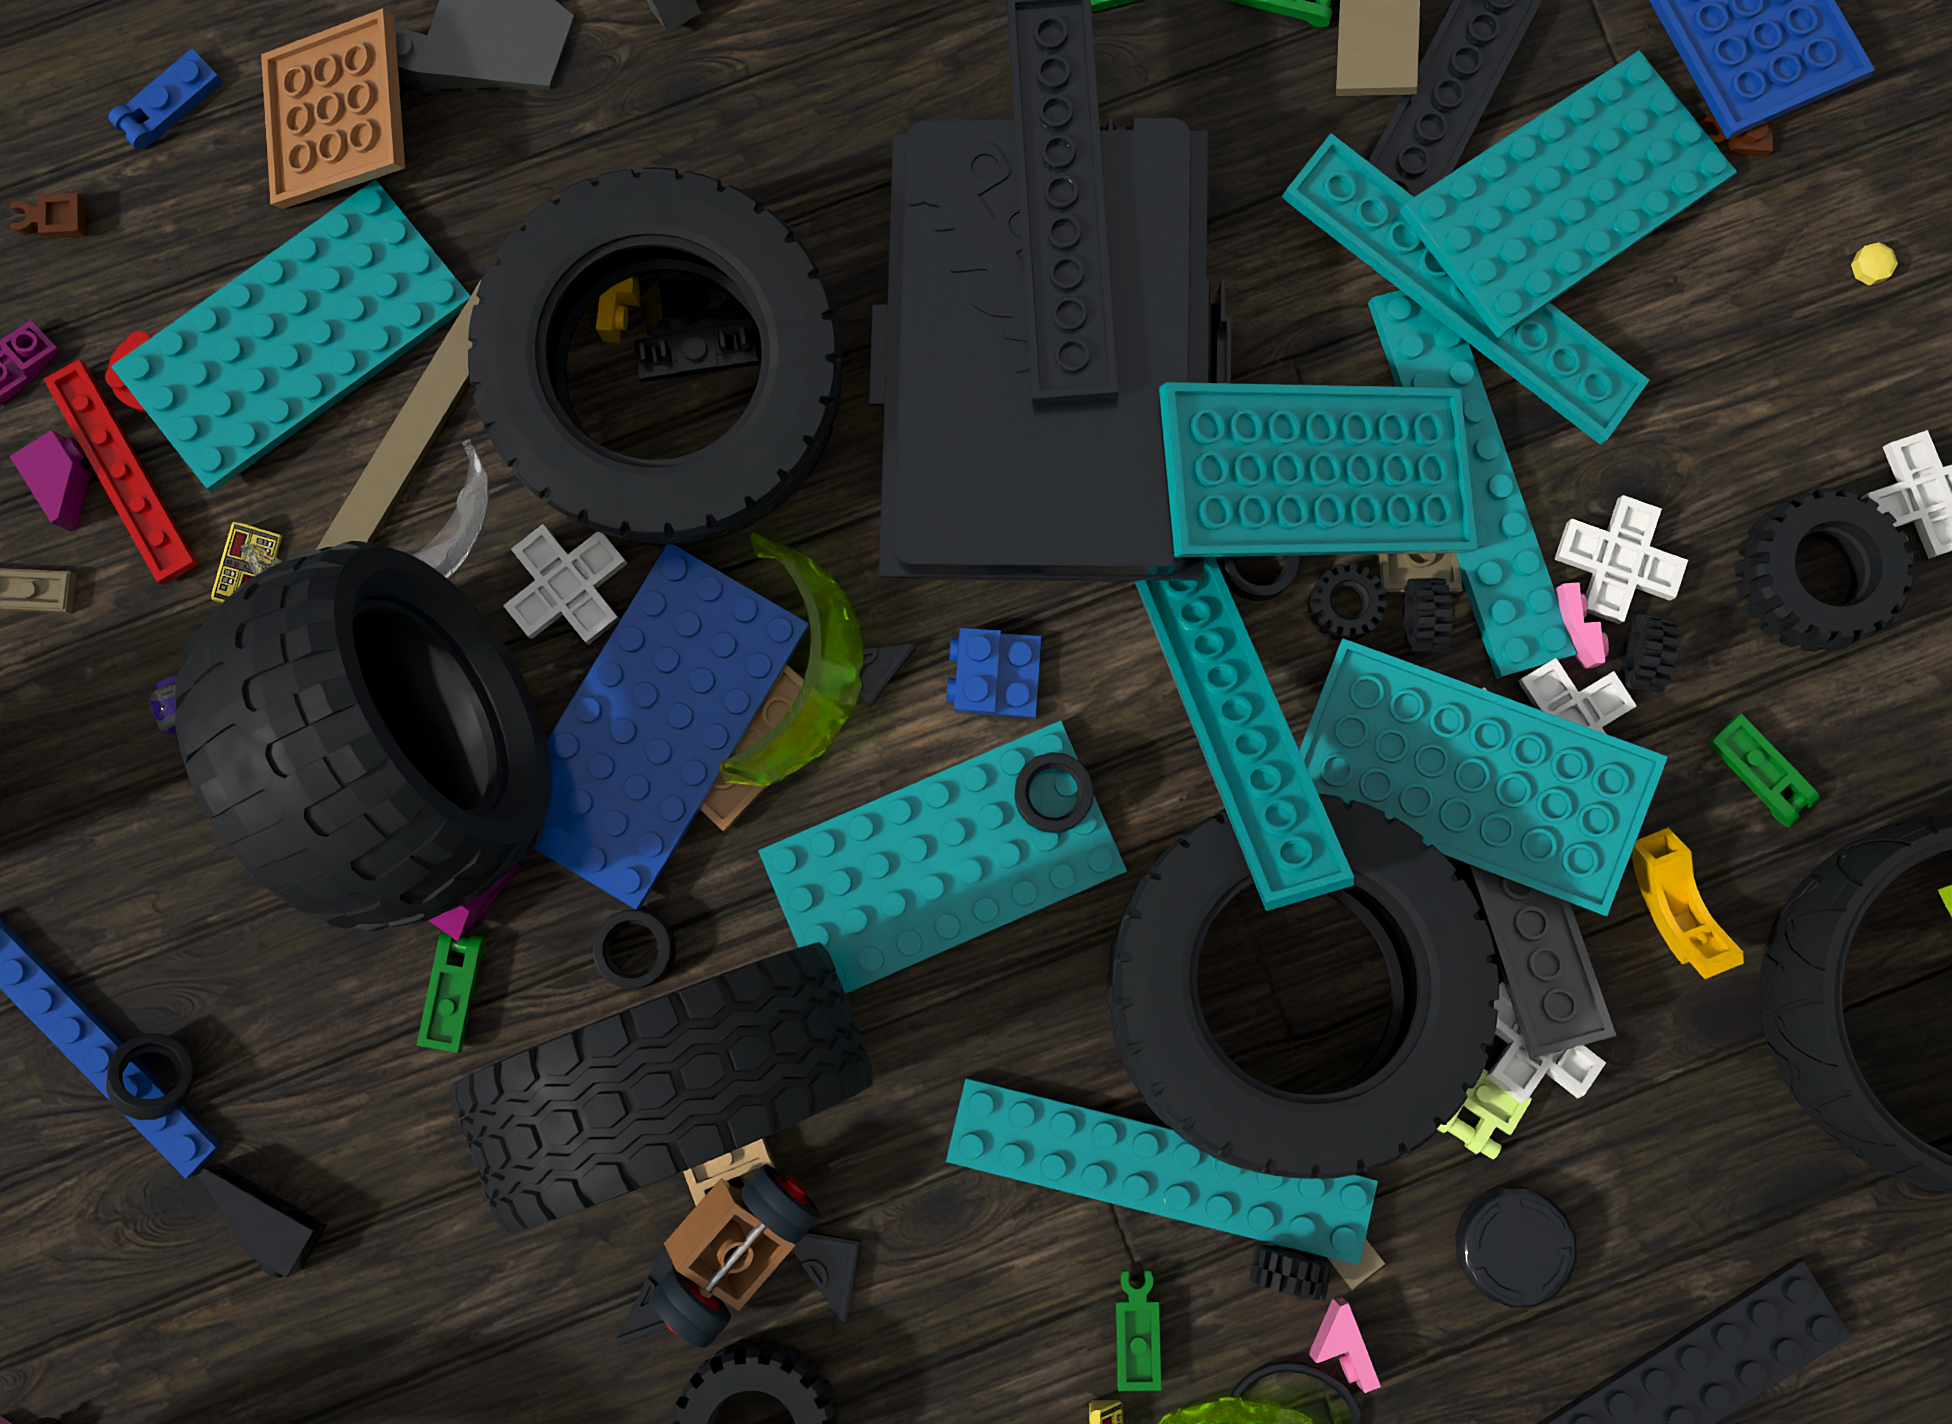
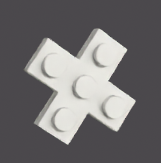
[1861,430,1952,559]
[1555,495,1688,624]
[503,524,628,645]
[1518,658,1637,734]
[1486,982,1606,1104]

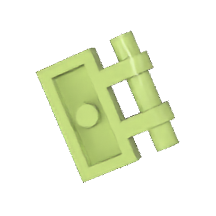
[1437,1069,1532,1160]

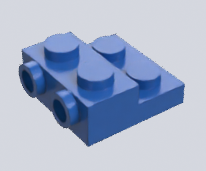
[946,628,1041,719]

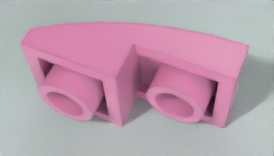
[1554,583,1609,669]

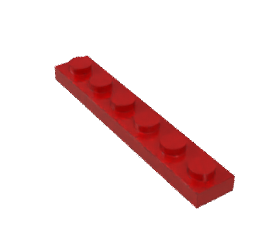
[43,359,199,585]

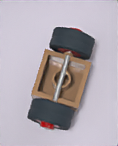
[650,1165,820,1348]

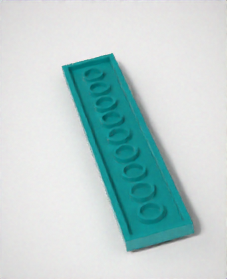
[1281,133,1650,445]
[1368,290,1577,679]
[1135,557,1354,911]
[946,1077,1378,1265]

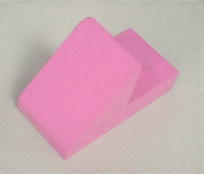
[1309,1296,1381,1393]

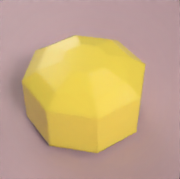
[1851,242,1898,286]

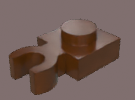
[1701,114,1773,156]
[10,192,85,239]

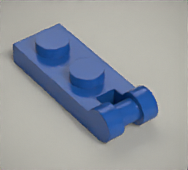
[108,48,223,150]

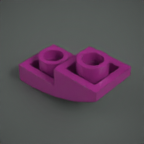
[0,320,59,406]

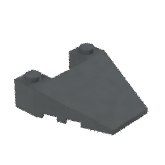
[395,0,576,93]

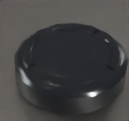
[1455,1186,1577,1308]

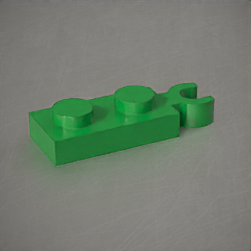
[1115,1268,1161,1391]

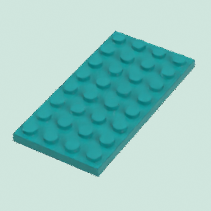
[1399,51,1737,338]
[111,179,471,493]
[1159,382,1478,557]
[1299,638,1668,916]
[758,720,1127,996]

